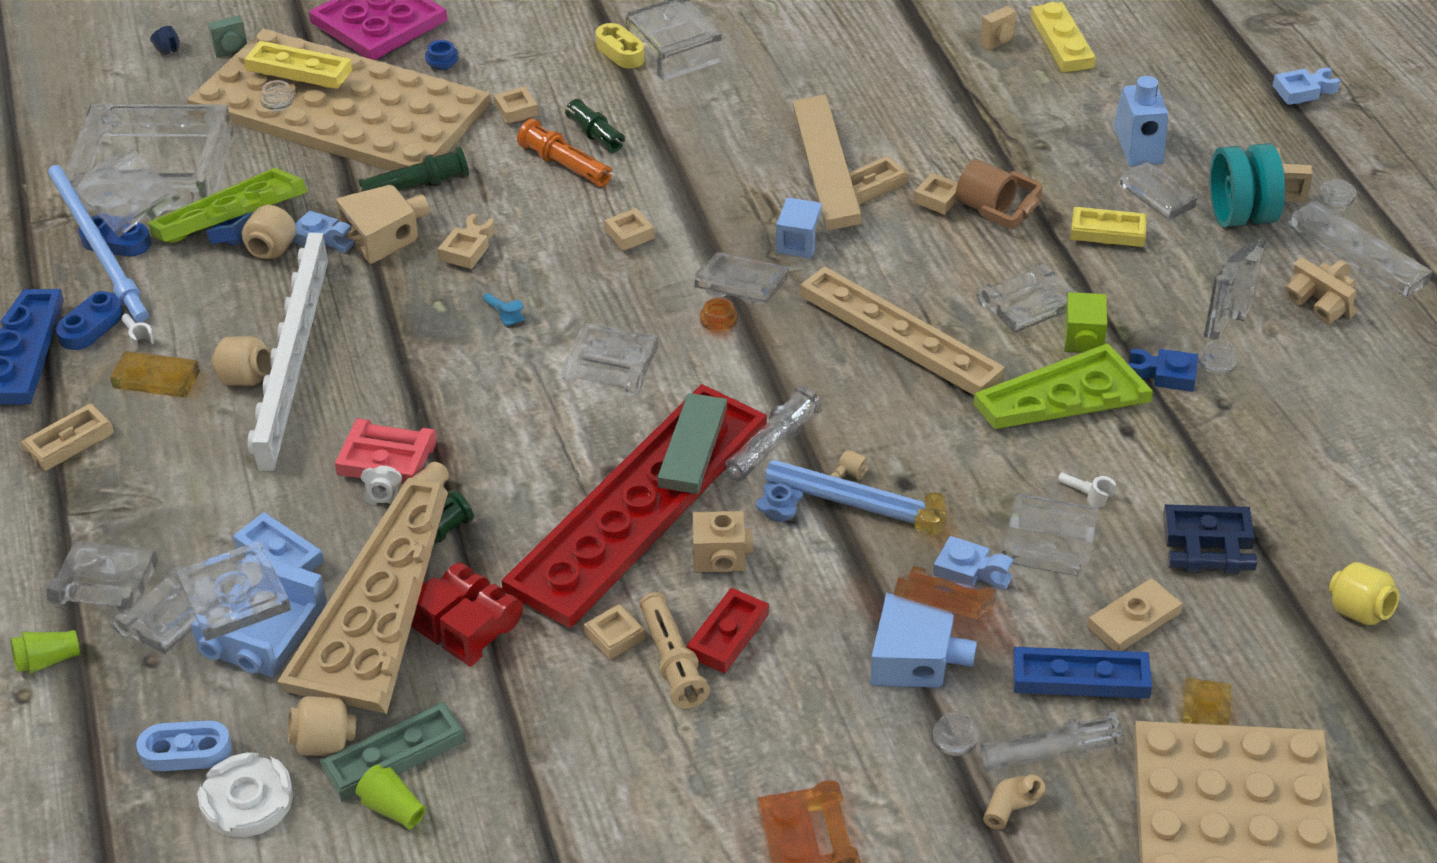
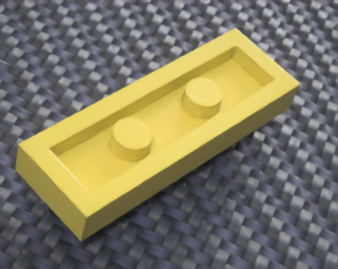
[1031,2,1096,73]
[244,41,353,89]

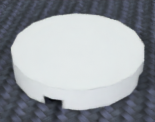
[197,752,294,838]

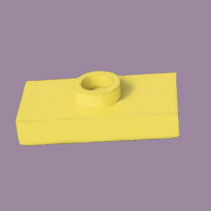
[1070,207,1147,247]

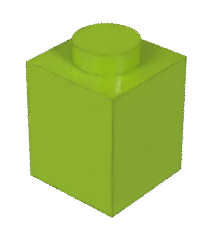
[1064,292,1107,352]

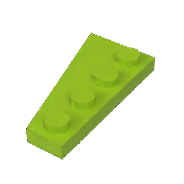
[147,167,308,243]
[973,343,1153,429]

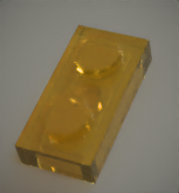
[110,351,200,398]

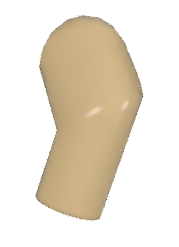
[983,774,1046,830]

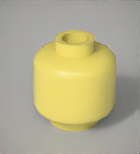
[1329,562,1400,625]

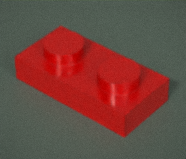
[687,587,769,674]

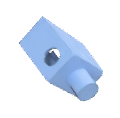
[1114,76,1168,166]
[870,593,977,688]

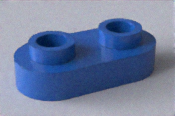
[78,216,151,257]
[56,291,124,350]

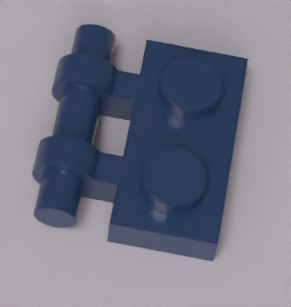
[1163,504,1257,575]

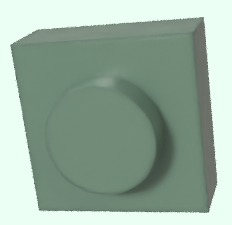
[207,15,247,57]

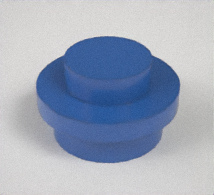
[425,40,459,70]

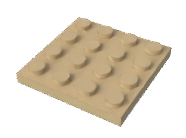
[1133,721,1338,863]

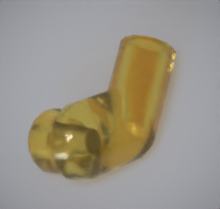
[914,492,947,536]

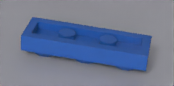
[1012,647,1152,699]

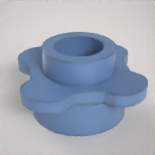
[756,482,803,522]

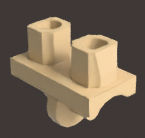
[1286,257,1358,324]

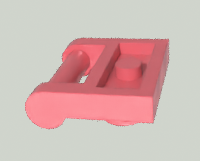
[335,418,437,484]

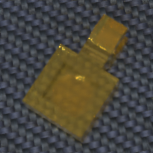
[1181,677,1232,725]

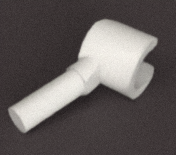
[121,314,154,351]
[1058,472,1116,508]

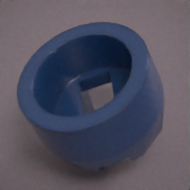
[150,26,180,55]

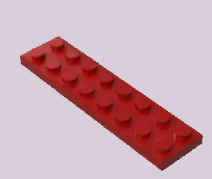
[501,384,767,629]

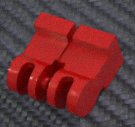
[411,562,523,667]

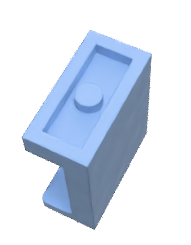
[191,551,327,678]

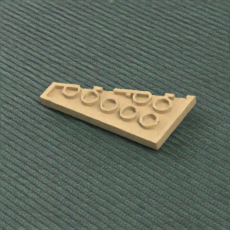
[277,478,448,714]

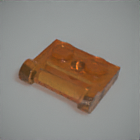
[894,566,997,619]
[757,780,861,863]

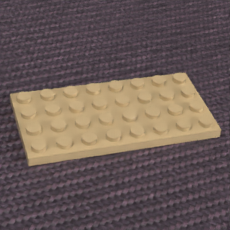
[187,29,491,171]

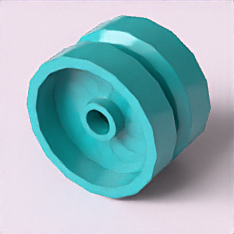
[1209,143,1285,228]

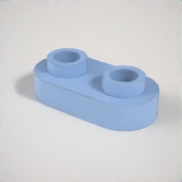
[136,720,232,771]

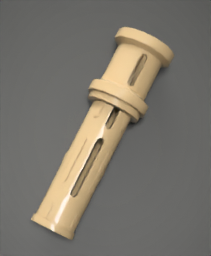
[639,592,710,709]

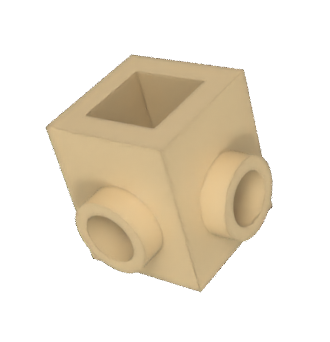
[693,511,754,572]

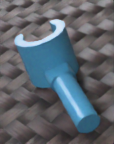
[483,293,525,326]

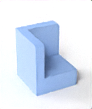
[776,197,822,259]

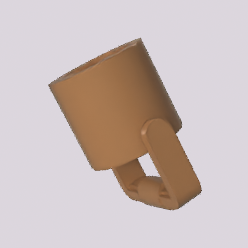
[956,159,1042,229]

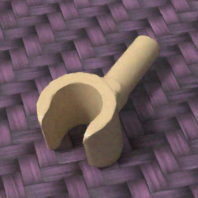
[830,450,868,480]

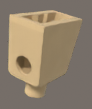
[336,185,430,264]

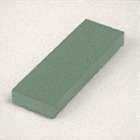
[657,393,727,494]
[320,701,466,802]

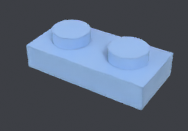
[233,512,324,572]

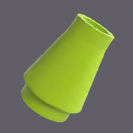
[10,630,80,675]
[355,764,427,830]

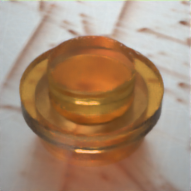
[700,298,738,332]

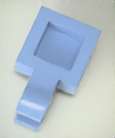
[292,210,355,253]
[933,536,1013,590]

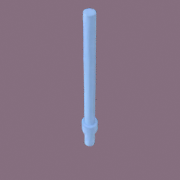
[48,165,149,323]

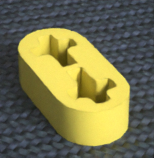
[596,23,645,69]

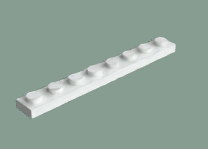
[248,233,328,471]

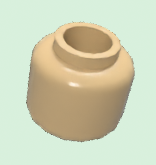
[242,205,297,260]
[211,336,271,386]
[287,696,356,757]

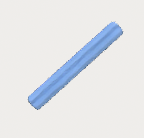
[765,460,926,525]

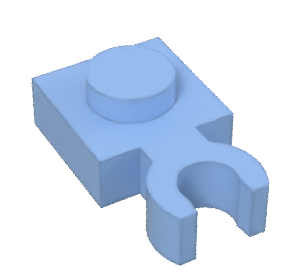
[1272,68,1340,105]

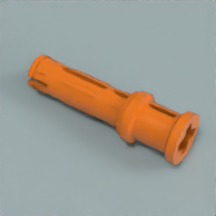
[517,118,612,187]

